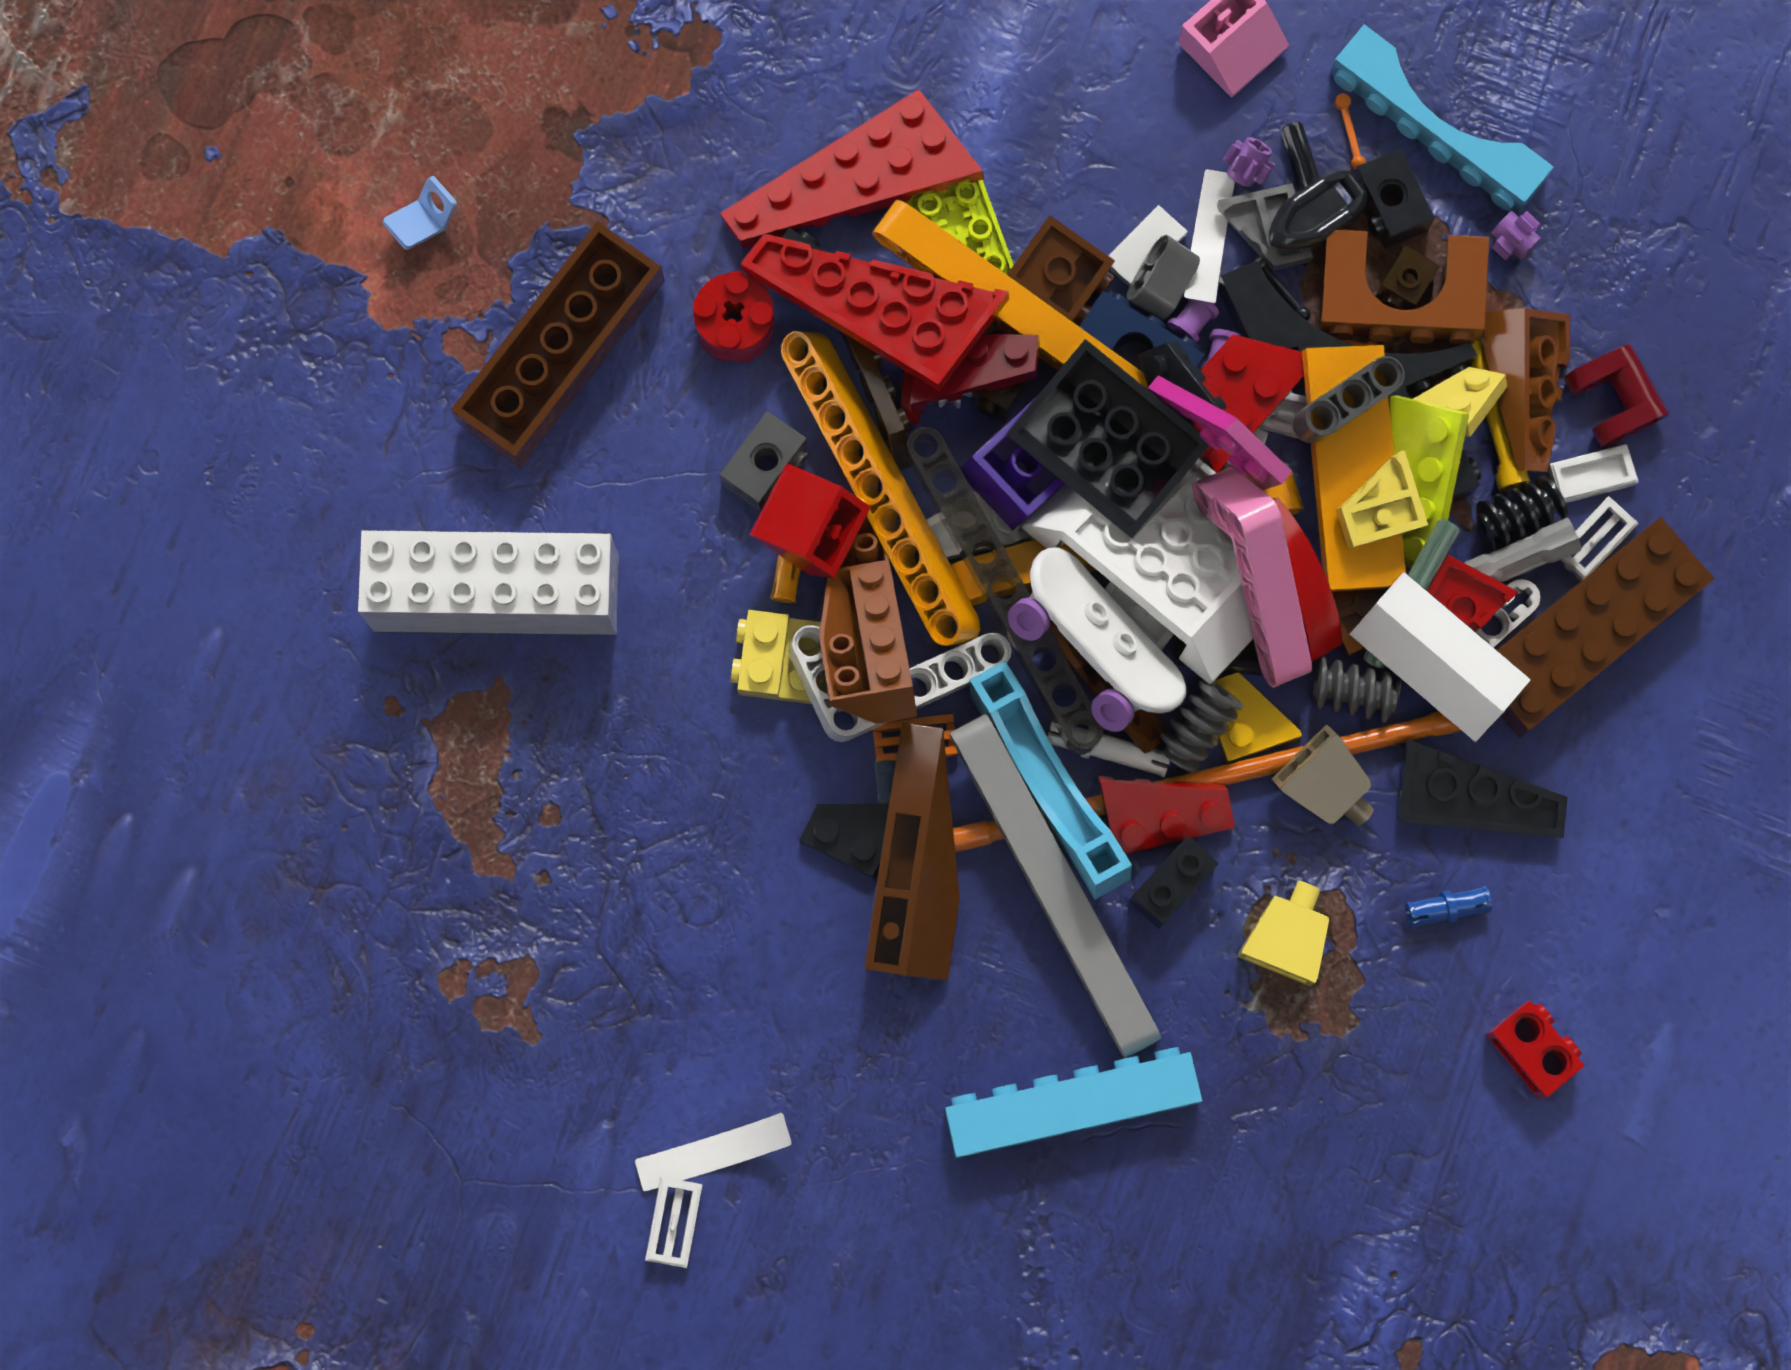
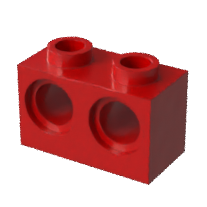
[1485,1000,1585,1100]

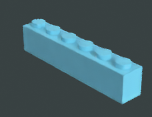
[945,1047,1202,1159]

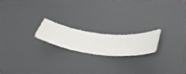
[1184,169,1235,303]
[635,1113,791,1191]

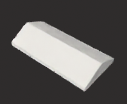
[1350,572,1530,742]

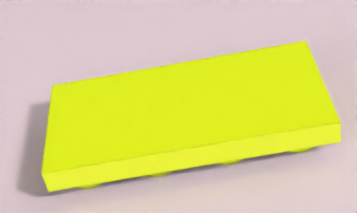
[905,179,1014,334]

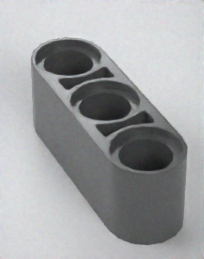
[1293,356,1405,443]

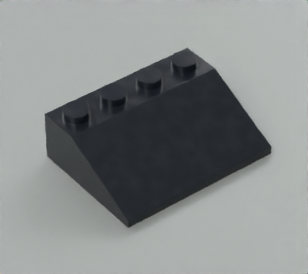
[1006,339,1214,539]

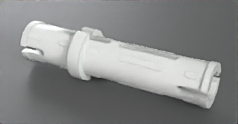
[1047,719,1170,778]

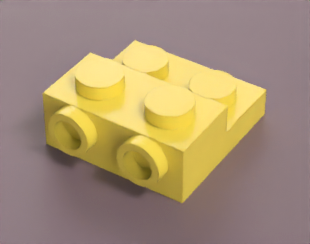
[731,610,823,704]

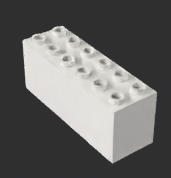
[358,531,619,635]

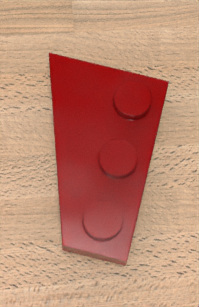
[1427,554,1518,632]

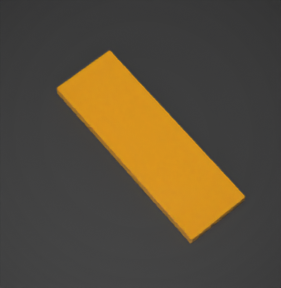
[1302,345,1406,591]

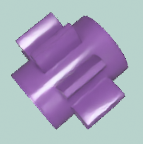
[1223,137,1275,187]
[1491,211,1541,260]

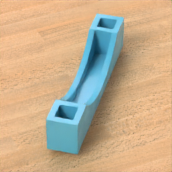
[1330,24,1554,215]
[969,661,1132,900]

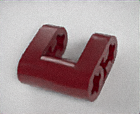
[1564,344,1669,448]

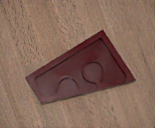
[910,334,1040,412]

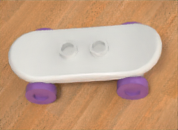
[1008,548,1186,732]

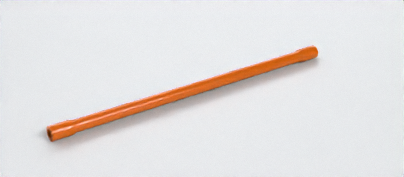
[953,711,1462,853]

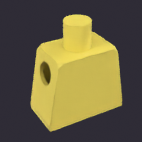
[1237,881,1329,987]

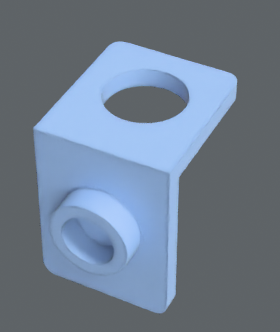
[382,176,457,250]

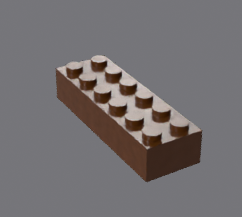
[451,221,665,469]
[1496,517,1715,738]

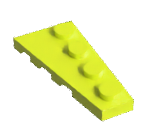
[1390,395,1470,568]

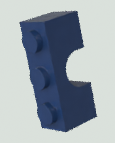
[1079,291,1205,368]

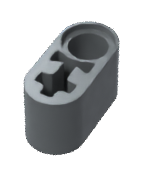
[1127,234,1200,321]

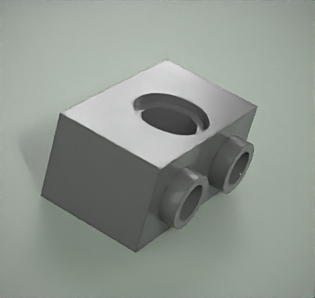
[719,411,809,511]

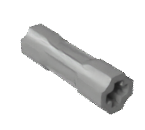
[1464,518,1582,583]

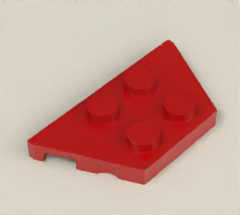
[1192,334,1304,473]

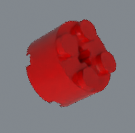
[693,271,775,363]

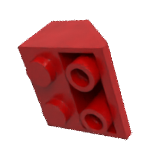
[749,464,871,578]

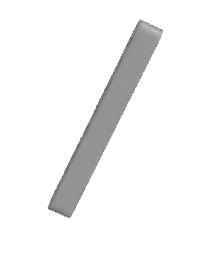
[949,714,1162,1058]

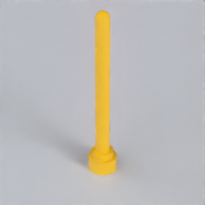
[1471,341,1530,493]

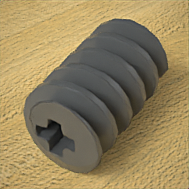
[1312,656,1402,723]
[1160,680,1244,773]

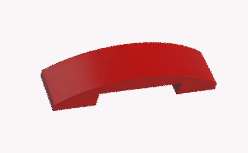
[1272,497,1342,662]

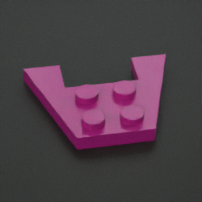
[1148,376,1292,490]

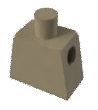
[1271,724,1374,826]

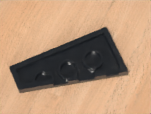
[1397,739,1568,838]

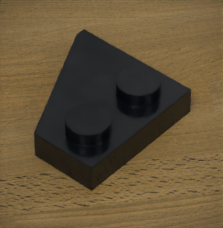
[1138,341,1227,423]
[799,803,889,878]

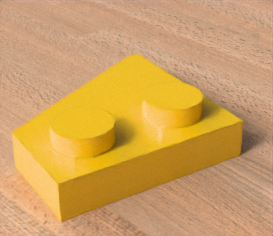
[1199,672,1302,764]

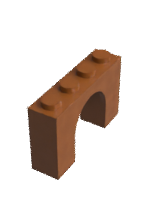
[1321,230,1489,345]

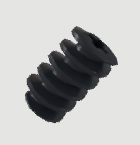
[1476,476,1568,551]

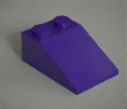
[957,399,1064,531]

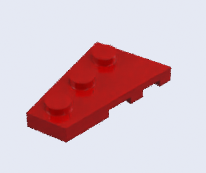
[1098,776,1235,854]

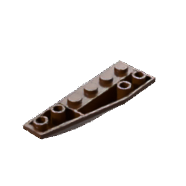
[864,723,960,980]

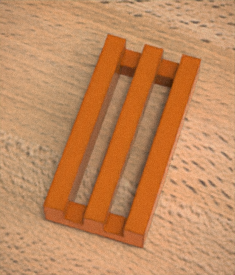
[873,714,958,765]

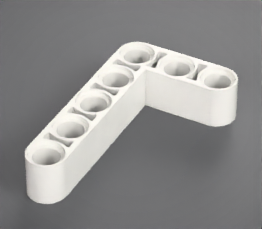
[788,625,1012,742]

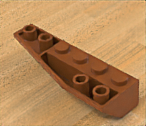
[819,516,917,724]

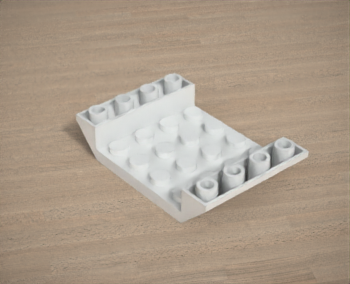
[1022,463,1253,685]

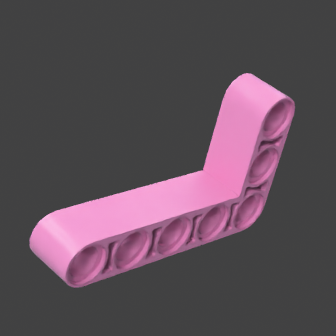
[1192,467,1312,688]

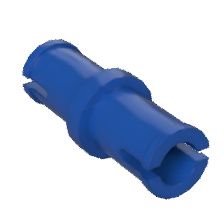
[1405,886,1492,929]

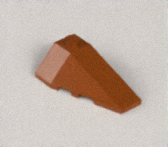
[1483,308,1570,472]

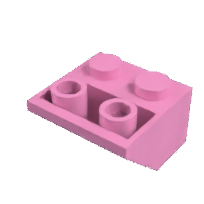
[1178,0,1289,98]

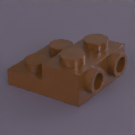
[1007,215,1115,326]

